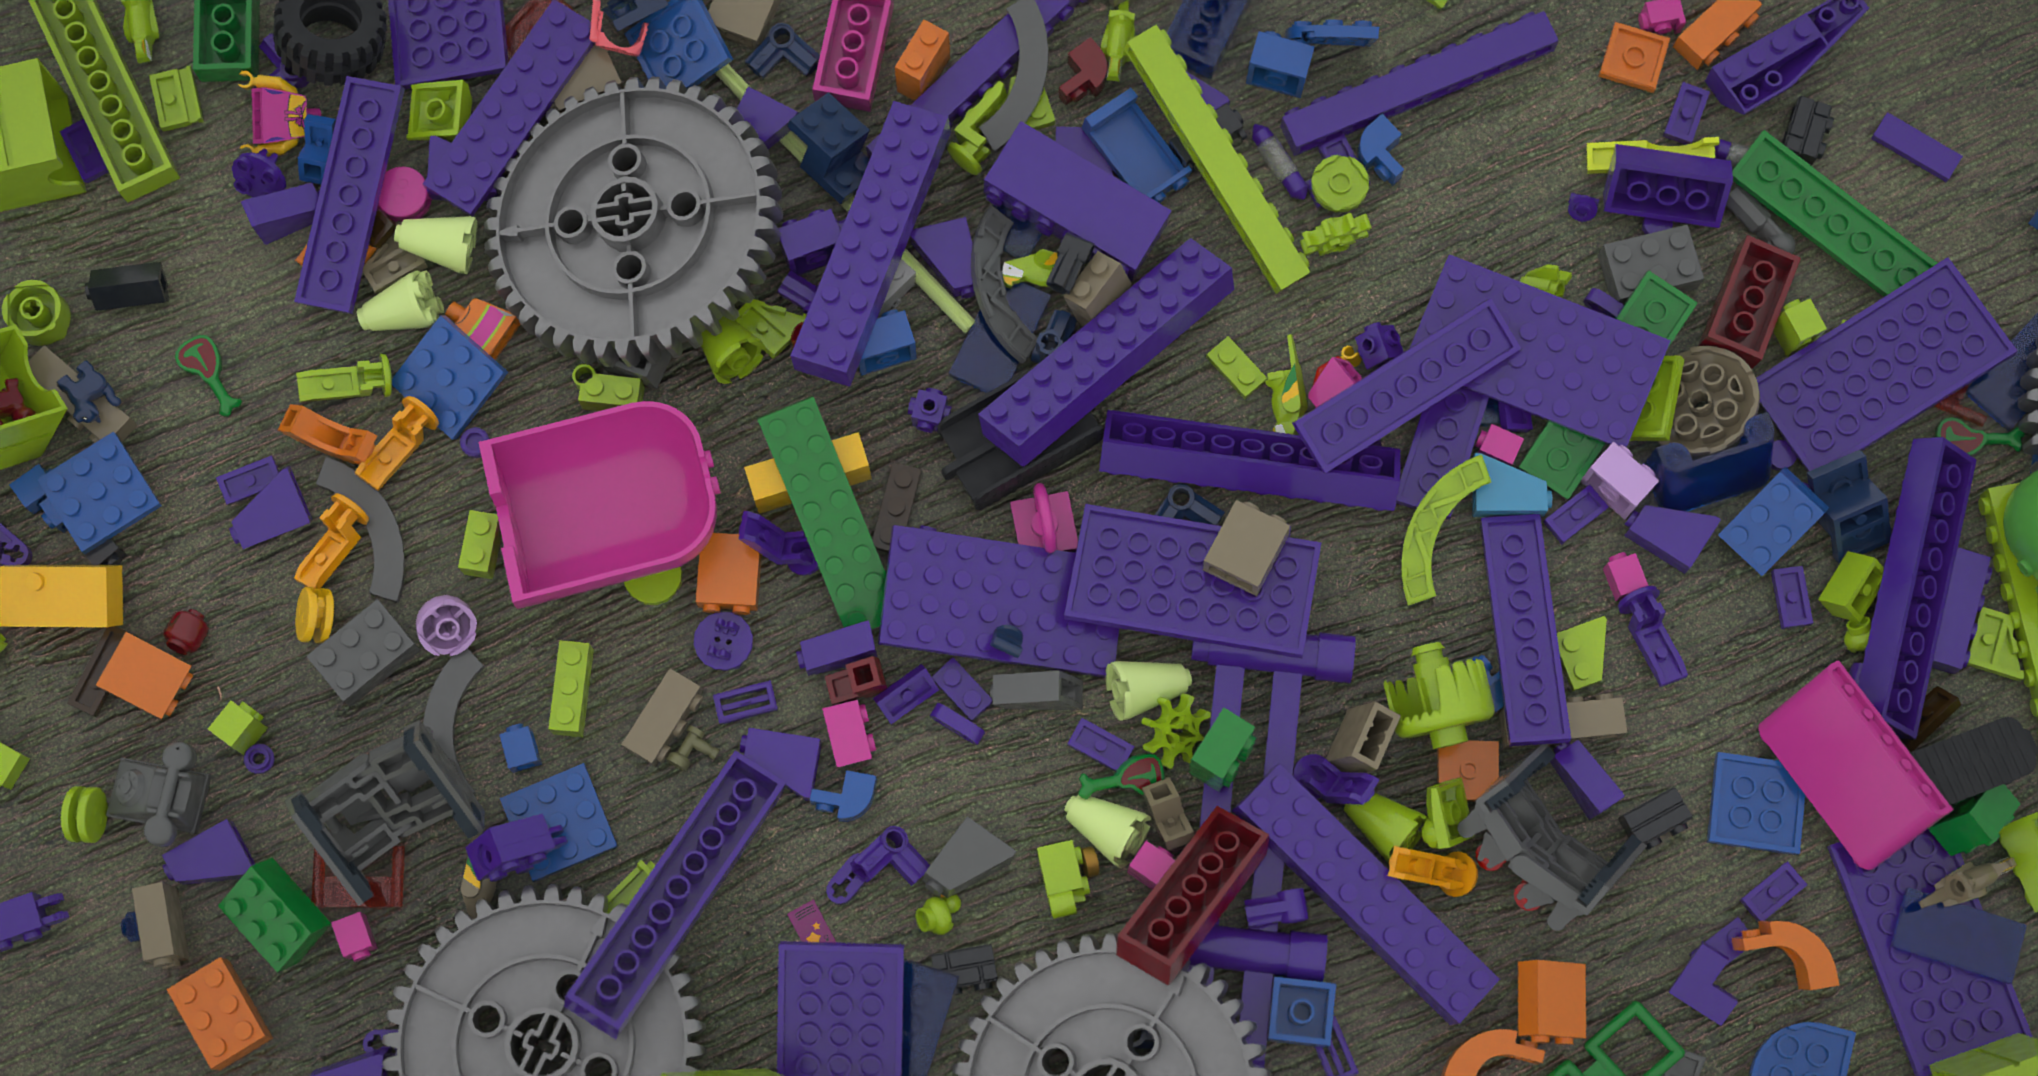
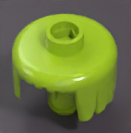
[1383,642,1495,749]

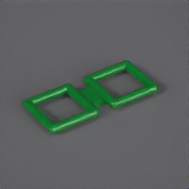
[1547,1001,1685,1076]

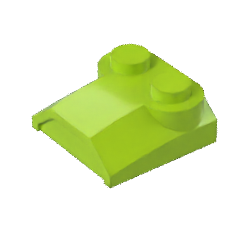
[406,80,472,143]
[1421,777,1475,849]

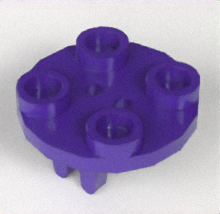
[232,149,287,198]
[694,612,753,671]

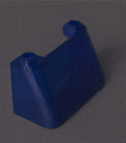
[1644,412,1775,512]

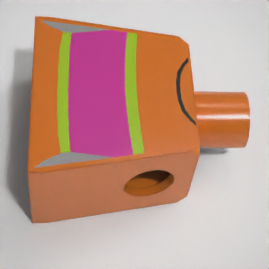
[445,298,521,360]

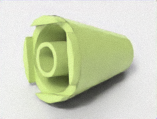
[394,216,478,274]
[1105,661,1192,721]
[1064,795,1151,869]

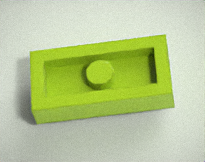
[1206,336,1267,400]

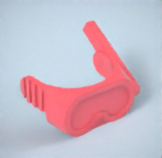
[590,0,648,57]

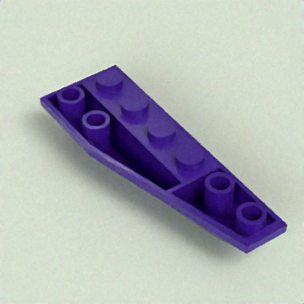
[1704,0,1869,115]

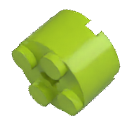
[2,280,71,346]

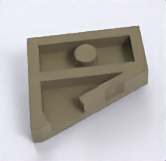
[363,220,428,295]

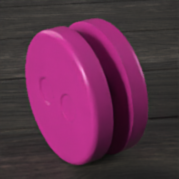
[378,167,432,223]

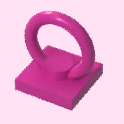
[1010,483,1078,553]

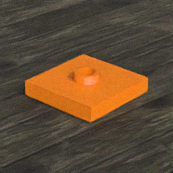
[1598,22,1670,93]
[1437,740,1499,802]

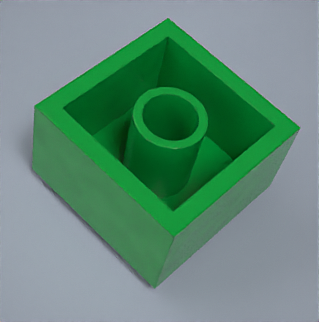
[1928,784,2021,856]

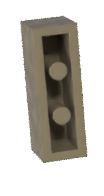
[621,668,704,767]

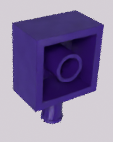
[778,209,845,276]

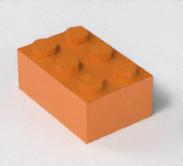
[166,957,273,1071]

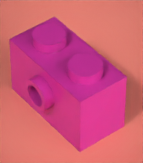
[822,699,877,767]
[1127,841,1175,890]

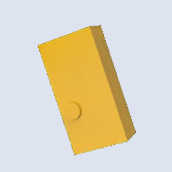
[744,432,872,514]
[0,565,123,627]

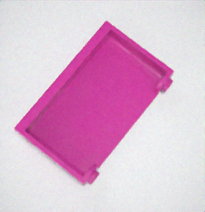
[1758,660,1953,870]

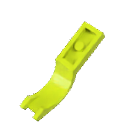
[1587,137,1719,174]

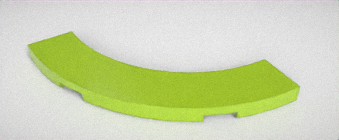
[1402,454,1491,606]

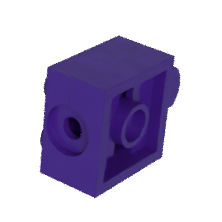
[465,813,568,882]

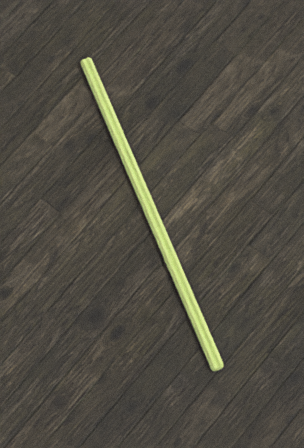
[715,64,975,333]

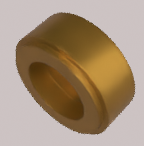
[1080,846,1099,878]

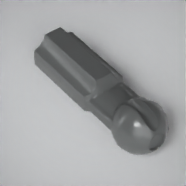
[1726,186,1796,254]

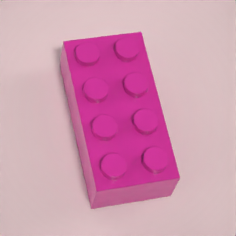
[812,0,894,112]

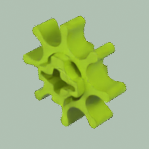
[1300,213,1372,256]
[1142,693,1211,769]

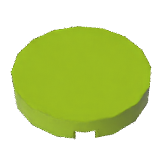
[1311,155,1369,212]
[624,566,683,605]

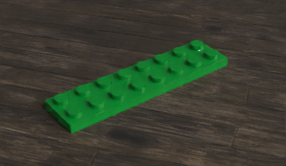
[1732,130,1938,297]
[1517,270,1698,500]
[757,396,886,629]

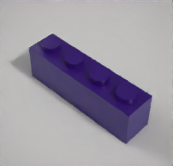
[1932,547,1992,674]

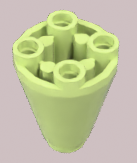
[357,270,444,331]

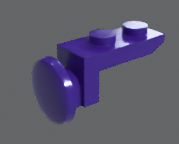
[739,511,819,576]
[1618,586,1688,687]
[1293,754,1379,805]

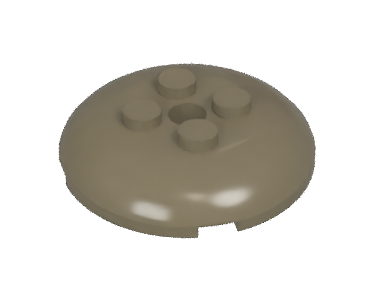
[1657,346,1760,456]

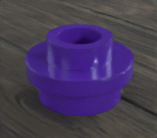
[244,744,275,774]

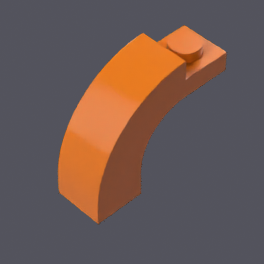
[278,404,377,465]
[1731,920,1839,990]
[1441,1029,1545,1076]

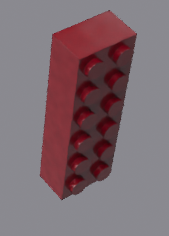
[1116,806,1269,986]

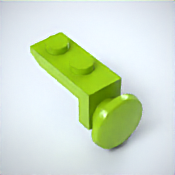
[947,81,1008,175]
[296,354,392,403]

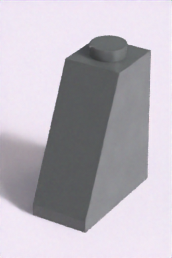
[990,671,1083,710]
[922,817,1017,898]

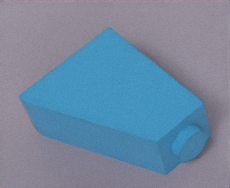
[1472,453,1552,517]

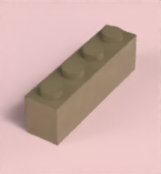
[29,345,138,443]
[1499,694,1627,749]

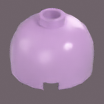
[415,595,477,656]

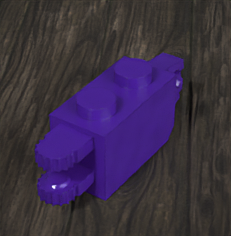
[0,892,70,952]

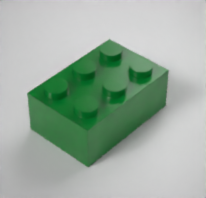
[193,0,260,82]
[1188,708,1256,792]
[218,857,332,973]

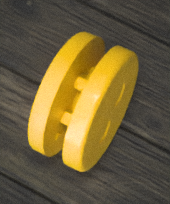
[295,587,334,644]

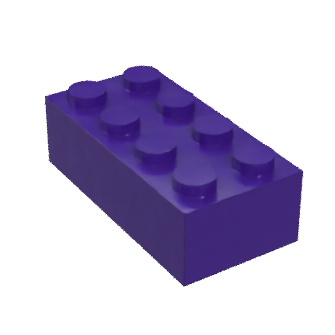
[1603,144,1733,228]

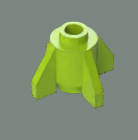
[1520,264,1572,298]

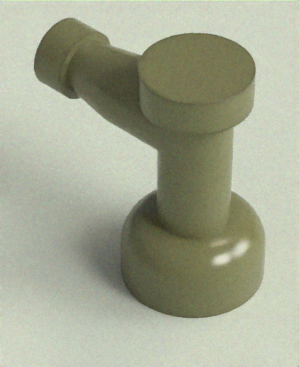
[666,725,720,772]

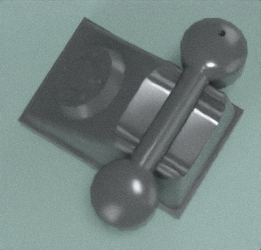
[106,741,212,847]

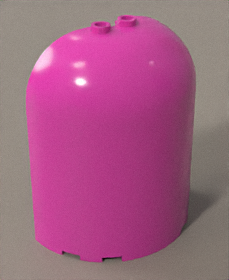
[478,401,721,609]

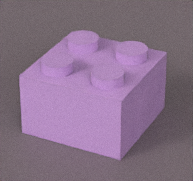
[1580,442,1659,520]

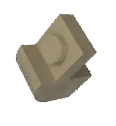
[1142,777,1194,851]

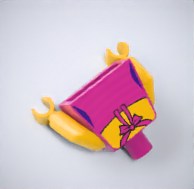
[238,71,321,157]

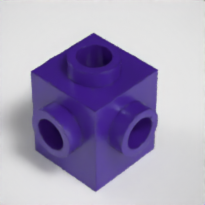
[1355,322,1404,370]
[908,388,952,433]

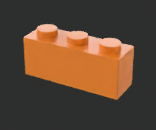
[1673,0,1763,70]

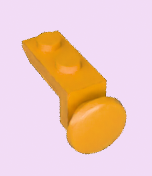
[355,396,439,491]
[294,493,369,589]
[1388,846,1478,897]

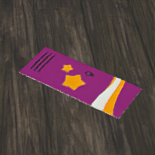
[787,899,837,943]

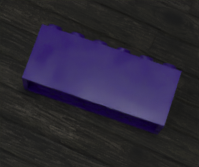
[983,121,1172,282]

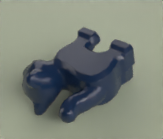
[57,360,121,423]

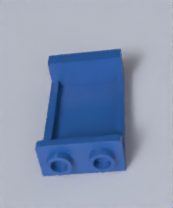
[1081,88,1192,203]

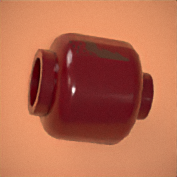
[163,609,209,655]

